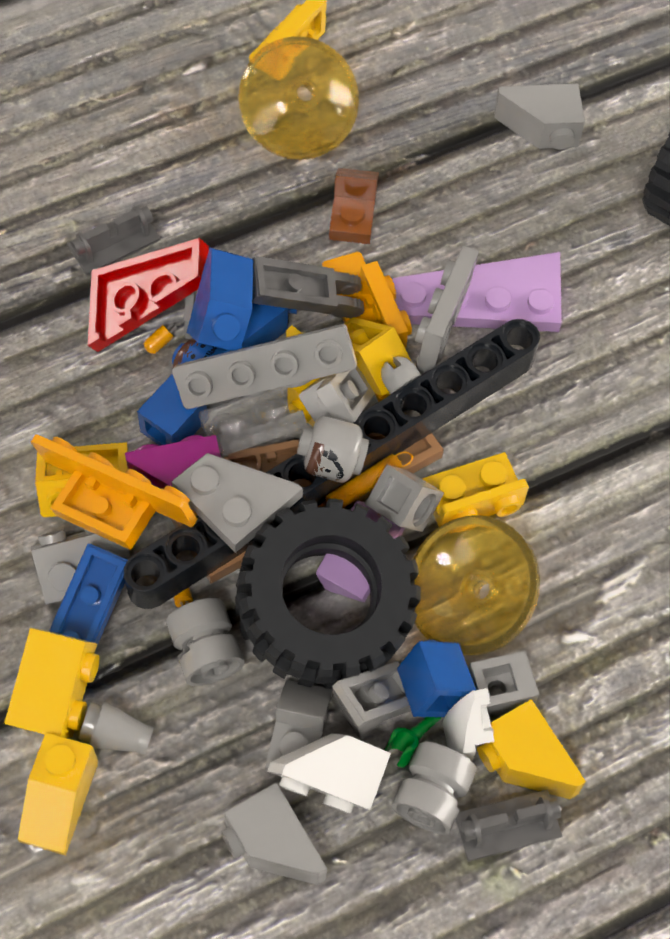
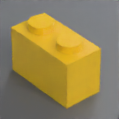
[4,628,100,738]

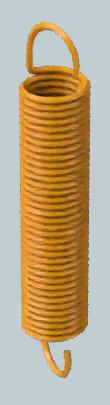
[318,452,413,508]

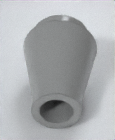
[79,701,154,755]

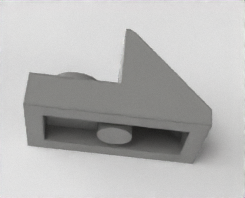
[299,366,375,423]
[332,661,411,740]
[265,680,333,775]

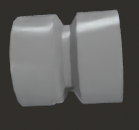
[166,598,245,686]
[392,741,478,835]

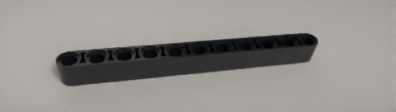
[124,319,540,609]

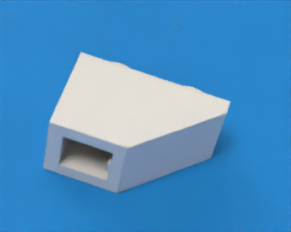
[267,733,391,814]

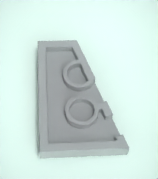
[415,246,479,376]

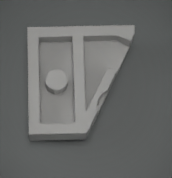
[172,453,303,553]

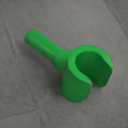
[384,717,441,767]

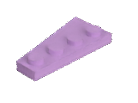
[392,252,562,332]

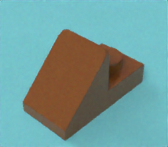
[329,168,379,244]

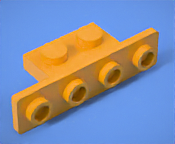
[322,252,412,402]
[31,434,198,550]

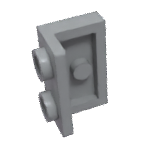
[31,529,131,604]

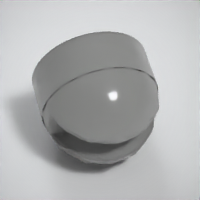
[381,356,421,394]

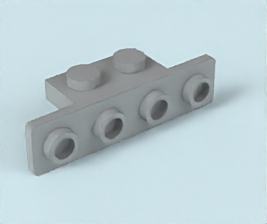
[172,324,357,409]

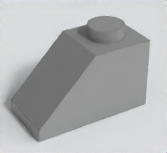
[494,83,585,150]
[221,782,327,885]

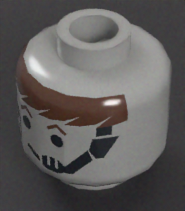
[297,416,369,483]

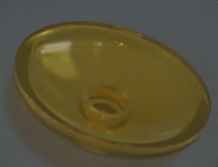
[238,36,359,160]
[413,515,540,656]

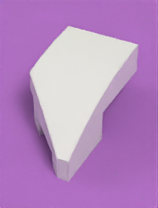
[442,688,494,762]

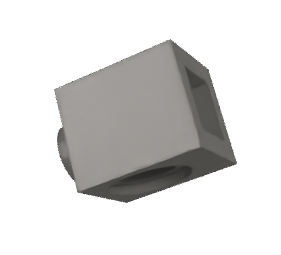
[365,464,444,532]

